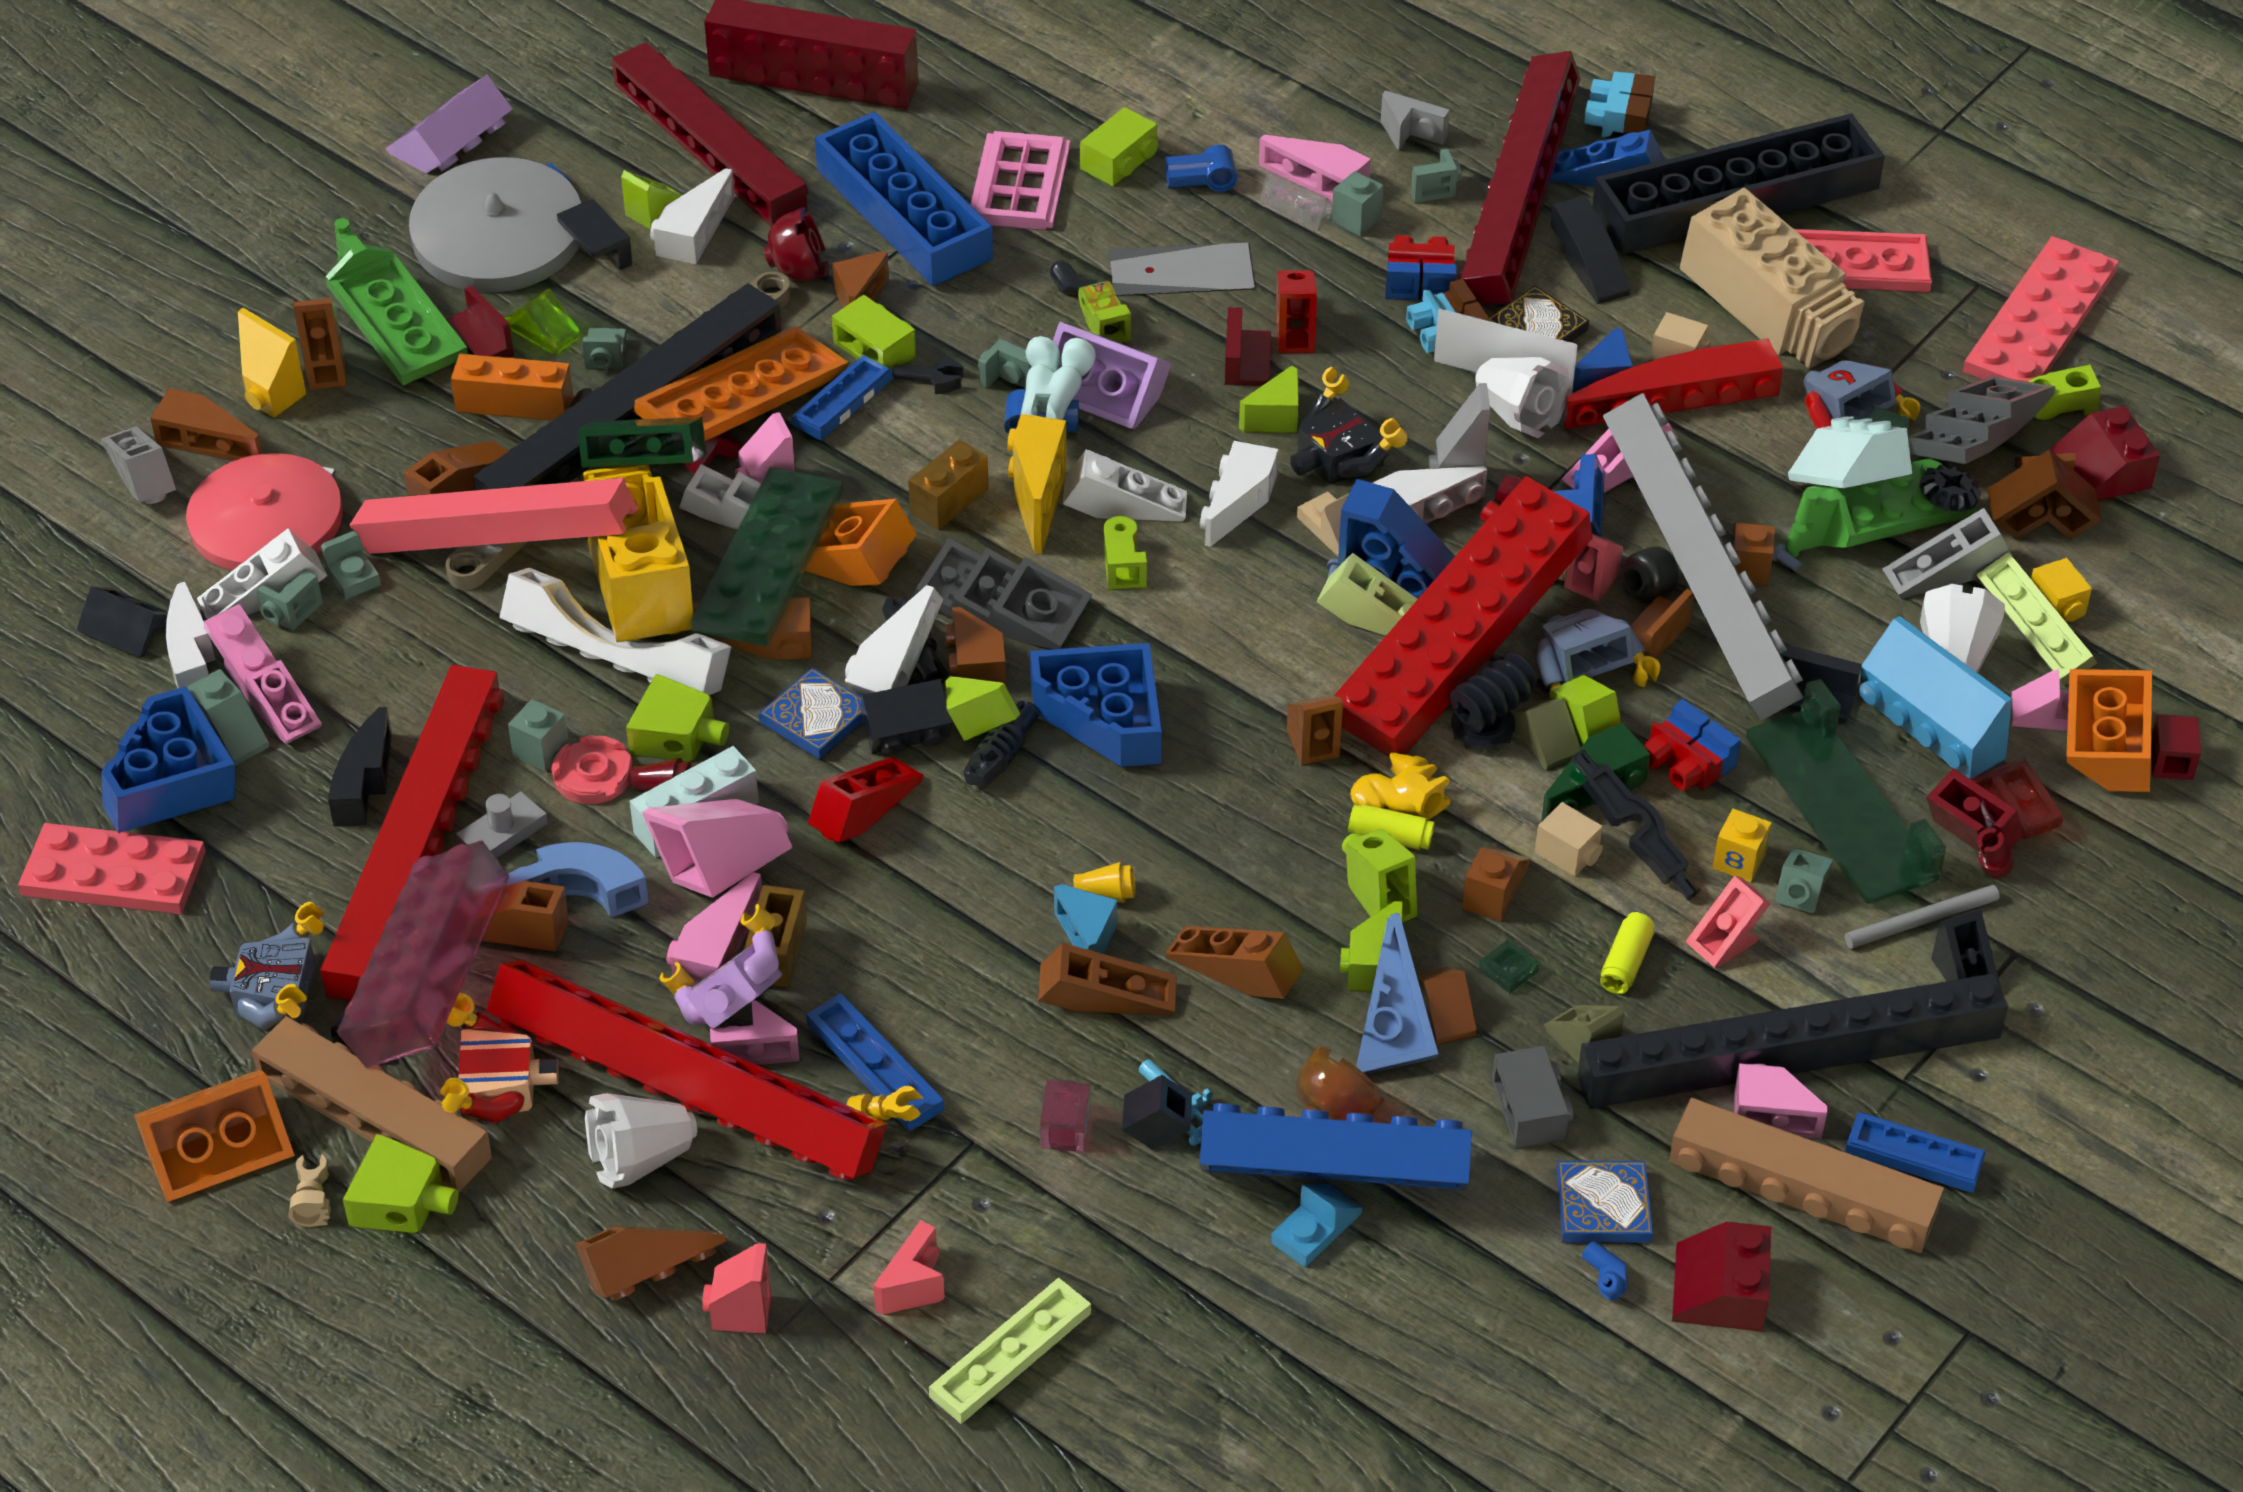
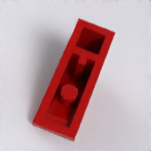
[807,756,924,842]

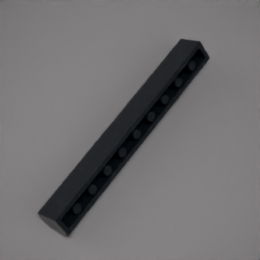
[474,283,781,490]
[1577,973,2008,1109]

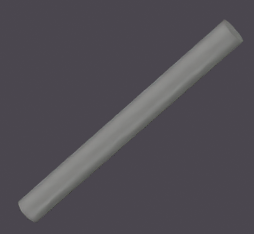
[1844,885,2000,949]

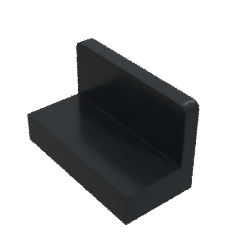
[557,199,632,270]
[77,586,168,657]
[1781,644,1862,723]

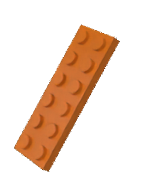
[634,326,848,441]

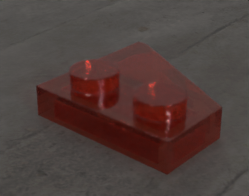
[1971,758,2063,840]

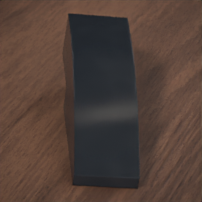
[1551,196,1630,304]
[328,707,392,826]

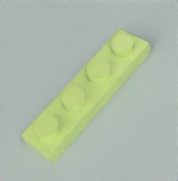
[1976,552,2097,686]
[929,1277,1091,1424]

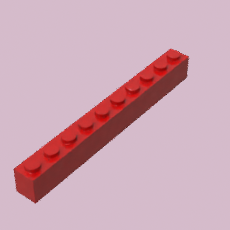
[320,665,505,1005]
[486,960,888,1180]

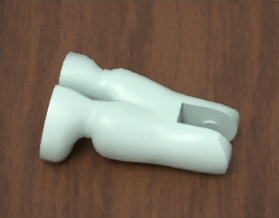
[1021,336,1096,420]

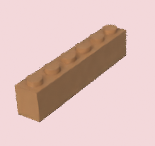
[252,1016,492,1193]
[1669,1098,1944,1253]

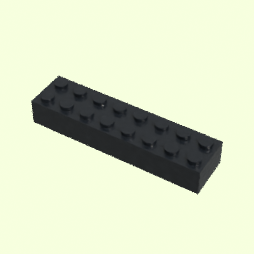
[1592,113,1885,254]

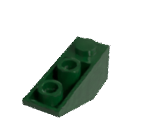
[1541,723,1650,822]

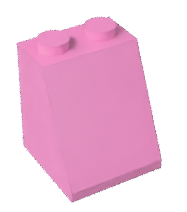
[642,799,793,898]

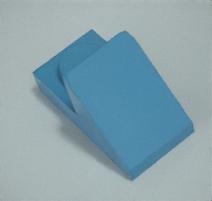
[1271,1184,1362,1268]

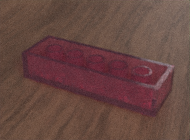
[337,840,510,1068]

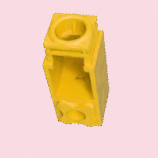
[583,465,695,642]

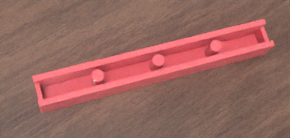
[350,478,638,554]

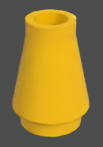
[1073,862,1136,903]

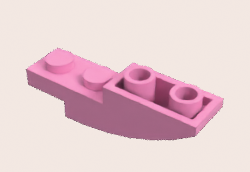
[204,604,322,744]

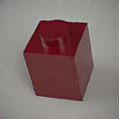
[2151,714,2201,780]

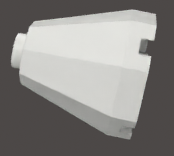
[1475,357,1571,438]
[1920,584,2005,673]
[585,1093,697,1188]

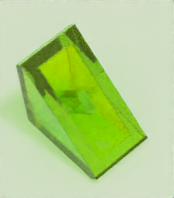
[504,288,580,355]

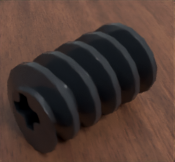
[1449,652,1537,733]

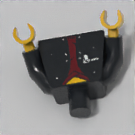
[1290,367,1407,484]

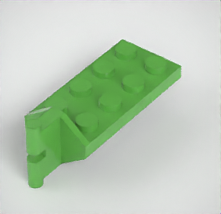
[326,218,468,385]
[1785,458,1979,557]

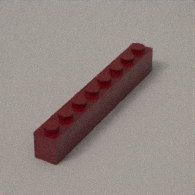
[611,42,808,226]

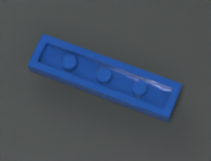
[806,993,944,1132]

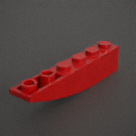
[1563,338,1783,429]

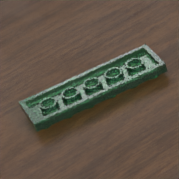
[691,467,843,646]

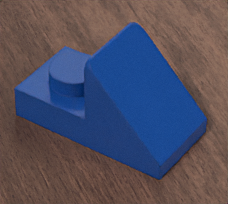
[1553,454,1605,537]

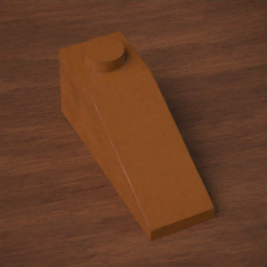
[293,298,347,390]
[150,388,262,461]
[693,597,812,660]
[1038,943,1177,1015]

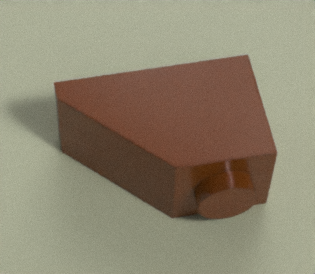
[1732,523,1775,587]
[1287,696,1343,765]
[1462,846,1531,922]

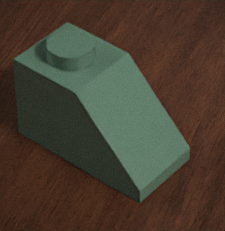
[187,669,269,766]

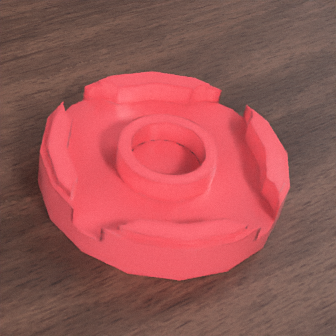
[551,735,633,805]

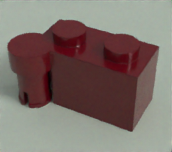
[1926,768,2023,878]

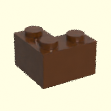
[1987,450,2102,540]

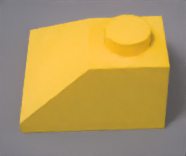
[238,308,306,418]

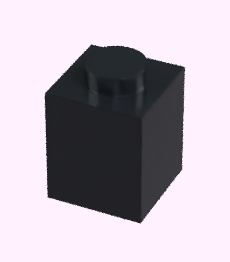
[1122,1075,1192,1150]

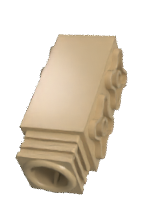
[1679,187,1865,369]

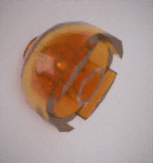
[1295,1046,1384,1121]

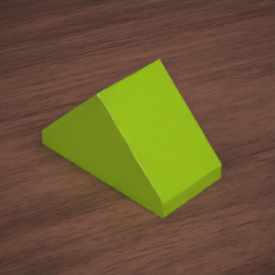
[621,170,683,230]
[1239,366,1298,433]
[1549,675,1621,747]
[945,676,1021,741]

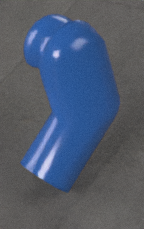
[1582,1241,1628,1300]

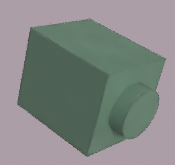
[1332,171,1384,236]
[508,699,569,772]

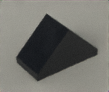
[1931,909,2002,991]

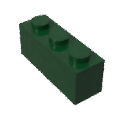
[578,417,706,467]

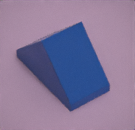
[1572,327,1632,393]

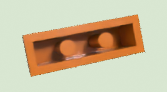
[451,354,574,420]

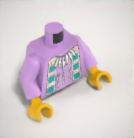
[660,904,783,1029]

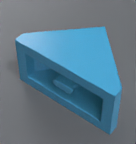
[1054,884,1117,954]

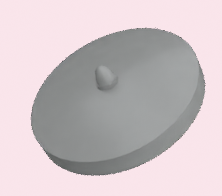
[409,157,581,293]

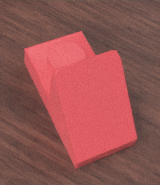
[1685,875,1771,968]
[873,1220,945,1315]

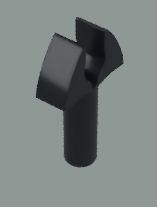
[892,356,964,394]

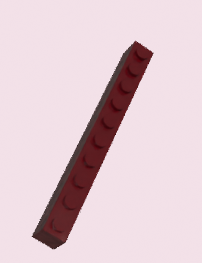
[1459,51,1581,306]

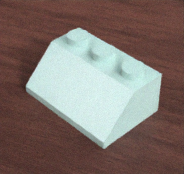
[1788,417,1912,488]

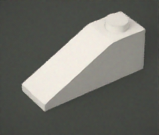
[650,168,735,264]
[845,585,943,695]

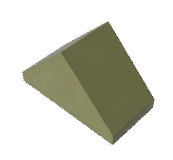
[1510,698,1580,771]
[1544,1005,1624,1064]

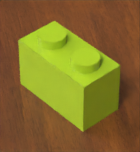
[1080,107,1158,186]
[832,295,916,370]

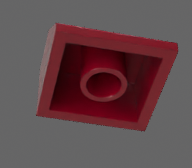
[2050,405,2160,501]
[1672,1221,1772,1332]

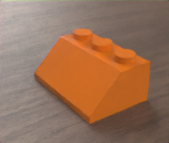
[2067,669,2152,792]
[134,1070,295,1202]

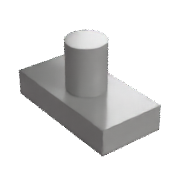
[456,791,548,867]

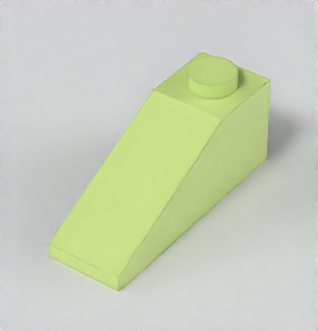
[1316,553,1418,636]

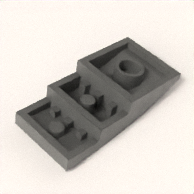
[1908,376,2055,464]
[912,538,1093,649]

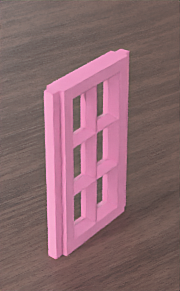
[970,131,1071,230]

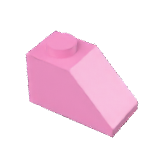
[735,412,797,495]
[1734,1063,1827,1139]

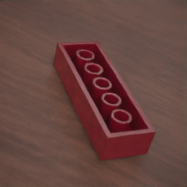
[704,0,919,109]

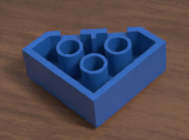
[1338,479,1455,599]
[1030,643,1162,767]
[101,686,235,833]

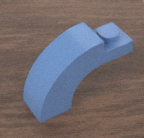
[504,842,649,918]

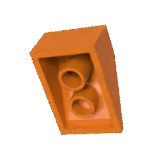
[772,498,917,586]

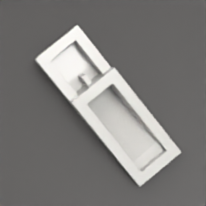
[679,464,807,537]
[166,582,215,689]

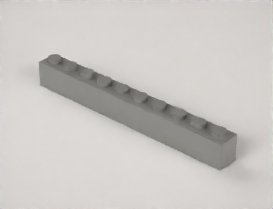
[1603,393,1804,720]

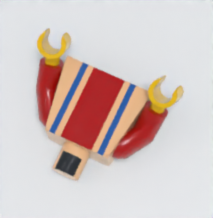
[440,993,559,1124]

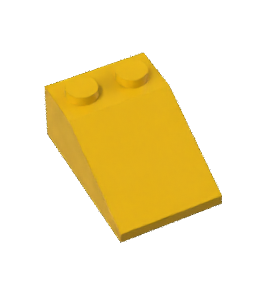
[1007,414,1067,554]

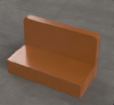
[1630,588,1694,659]

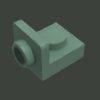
[1411,149,1461,203]
[582,328,627,370]
[978,339,1032,389]
[321,531,381,600]
[257,570,323,631]
[1775,848,1833,913]

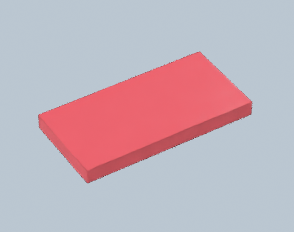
[1794,229,1932,292]

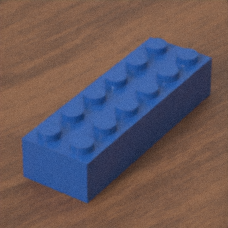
[815,111,993,287]
[1200,1103,1472,1190]

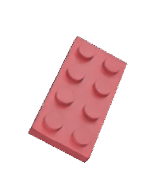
[18,823,206,914]

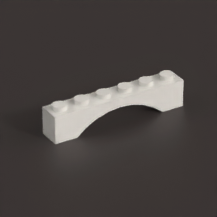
[499,568,731,695]

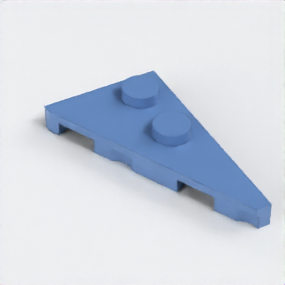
[1355,913,1438,1077]

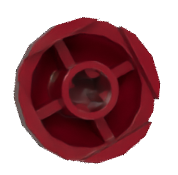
[764,207,829,283]

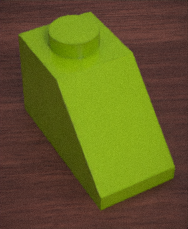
[1340,901,1403,992]

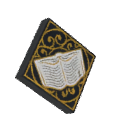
[1489,285,1589,342]

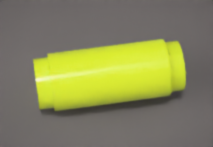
[1348,804,1435,850]
[1600,912,1655,994]

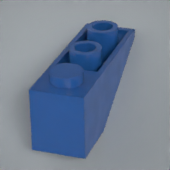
[1550,130,1665,187]

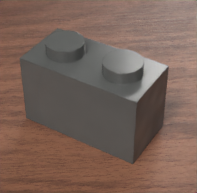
[1491,1046,1573,1149]

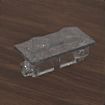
[1259,171,1332,231]

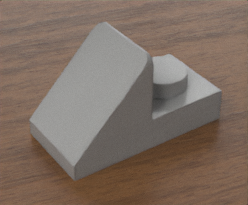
[1381,90,1450,150]

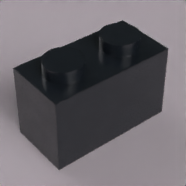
[860,679,952,755]

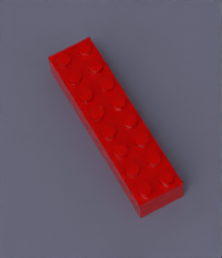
[1334,476,1593,757]

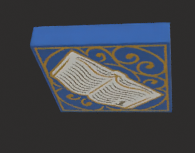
[759,668,863,760]
[1556,1161,1653,1243]

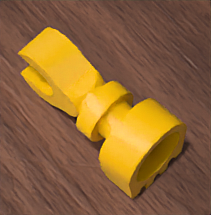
[846,1086,923,1121]

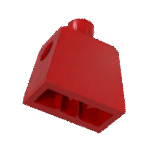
[1276,270,1317,353]

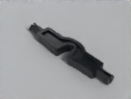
[1571,749,1701,901]

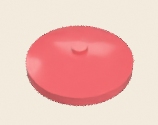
[186,453,343,571]

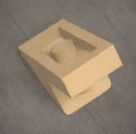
[1297,492,1349,556]

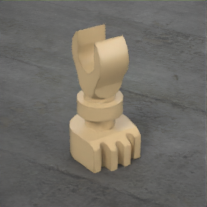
[288,1154,331,1227]

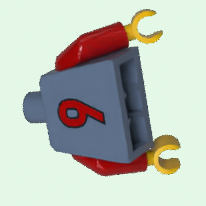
[1804,360,1920,429]

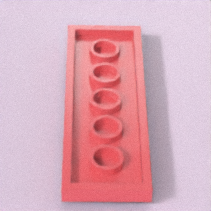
[1962,236,2119,382]

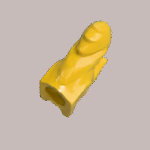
[1350,752,1451,821]

